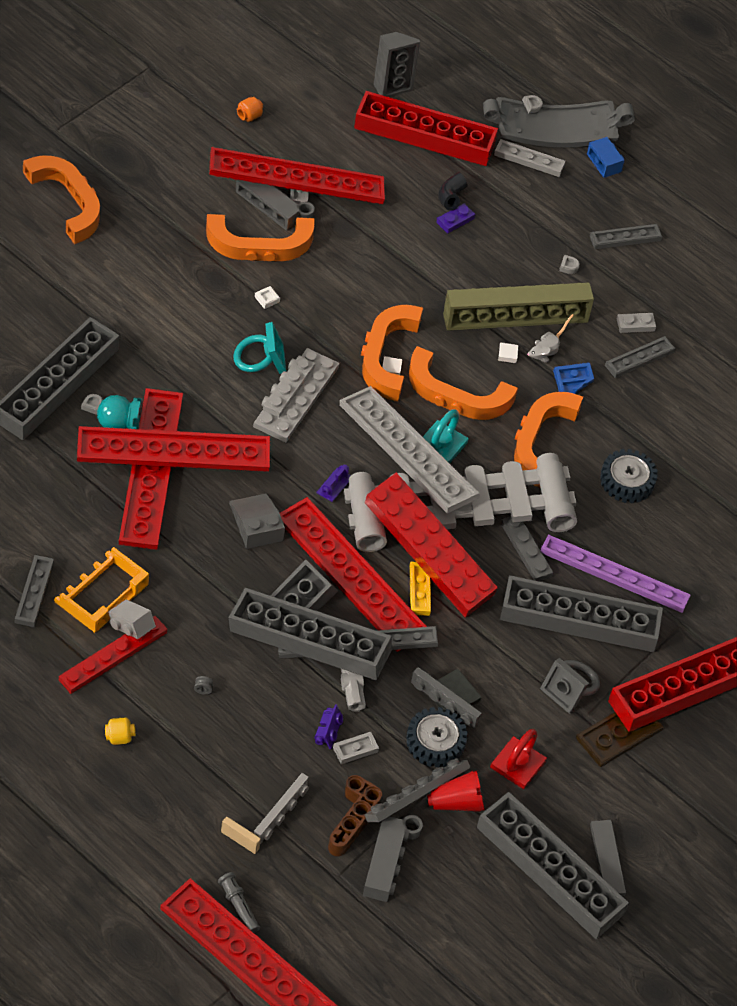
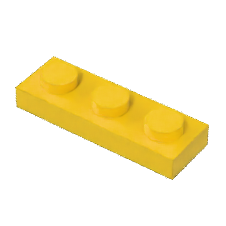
[410,562,431,616]

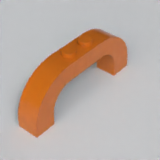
[23,156,100,245]
[206,214,314,261]
[361,305,423,402]
[409,346,518,420]
[514,392,583,488]

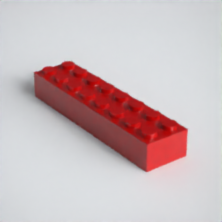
[354,91,498,166]
[365,472,498,618]
[608,637,737,732]

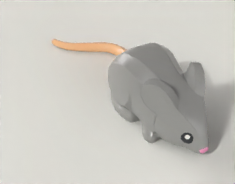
[527,314,574,363]

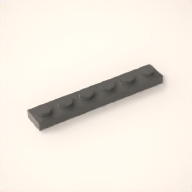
[364,758,470,822]

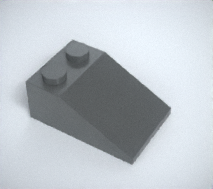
[229,493,285,549]
[271,559,338,611]

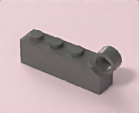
[236,180,314,231]
[363,815,423,902]

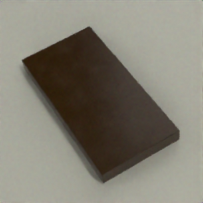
[576,712,663,767]

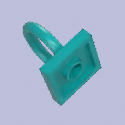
[233,322,286,374]
[423,409,469,464]

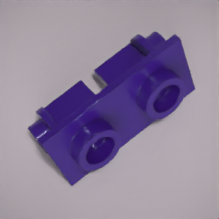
[316,465,351,502]
[314,704,343,749]

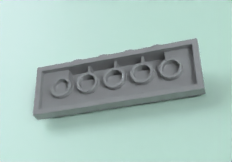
[253,348,340,443]

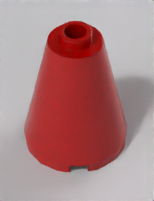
[427,771,484,812]

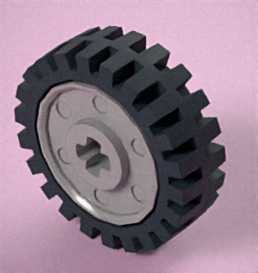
[600,449,657,503]
[406,707,467,767]

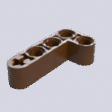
[328,775,382,857]

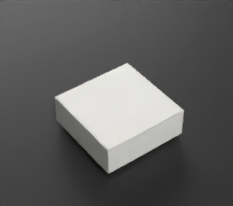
[255,286,280,309]
[498,343,518,363]
[382,356,402,375]

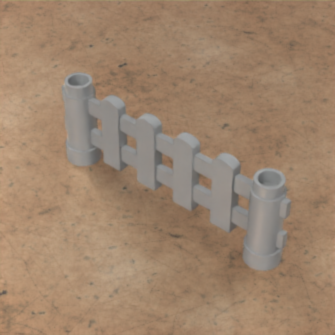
[344,453,577,552]

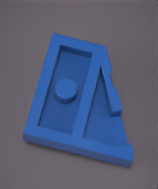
[553,363,594,394]

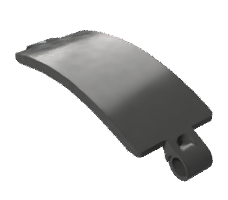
[483,97,635,147]

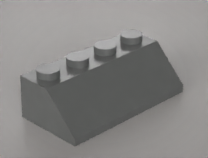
[374,32,420,97]

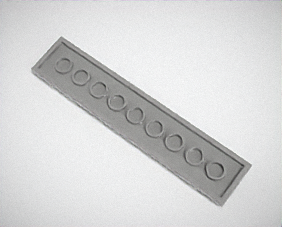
[340,386,479,514]

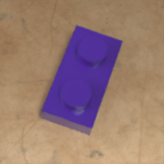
[436,203,475,233]

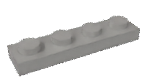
[494,139,565,177]
[254,773,309,844]

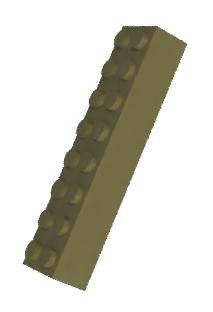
[443,283,594,330]

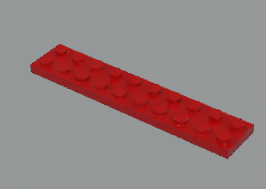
[209,147,385,204]
[119,388,183,550]
[77,426,270,471]
[280,497,427,652]
[160,878,337,1006]

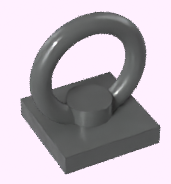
[540,658,600,714]

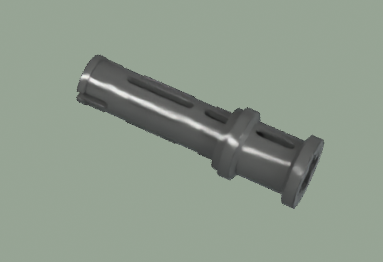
[218,872,260,933]

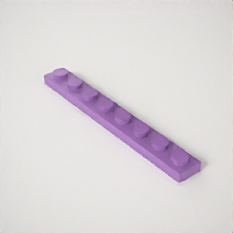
[541,534,690,613]

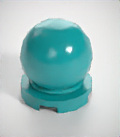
[97,395,142,429]

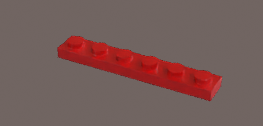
[59,616,167,694]

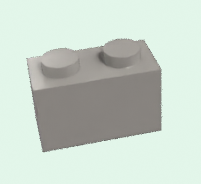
[108,599,156,639]

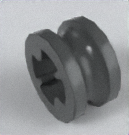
[194,676,213,694]

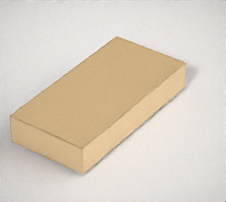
[221,817,261,854]

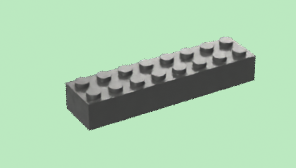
[0,317,119,440]
[500,575,663,652]
[228,588,392,680]
[477,792,629,939]

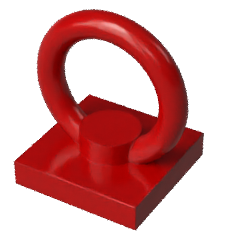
[490,729,547,789]

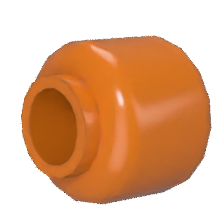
[237,96,263,122]

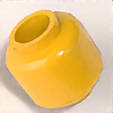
[105,717,136,745]

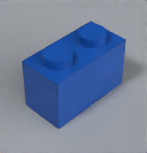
[587,137,624,178]

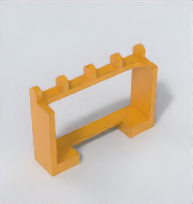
[54,547,149,633]

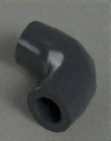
[438,172,468,211]

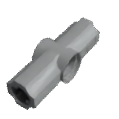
[341,669,366,712]

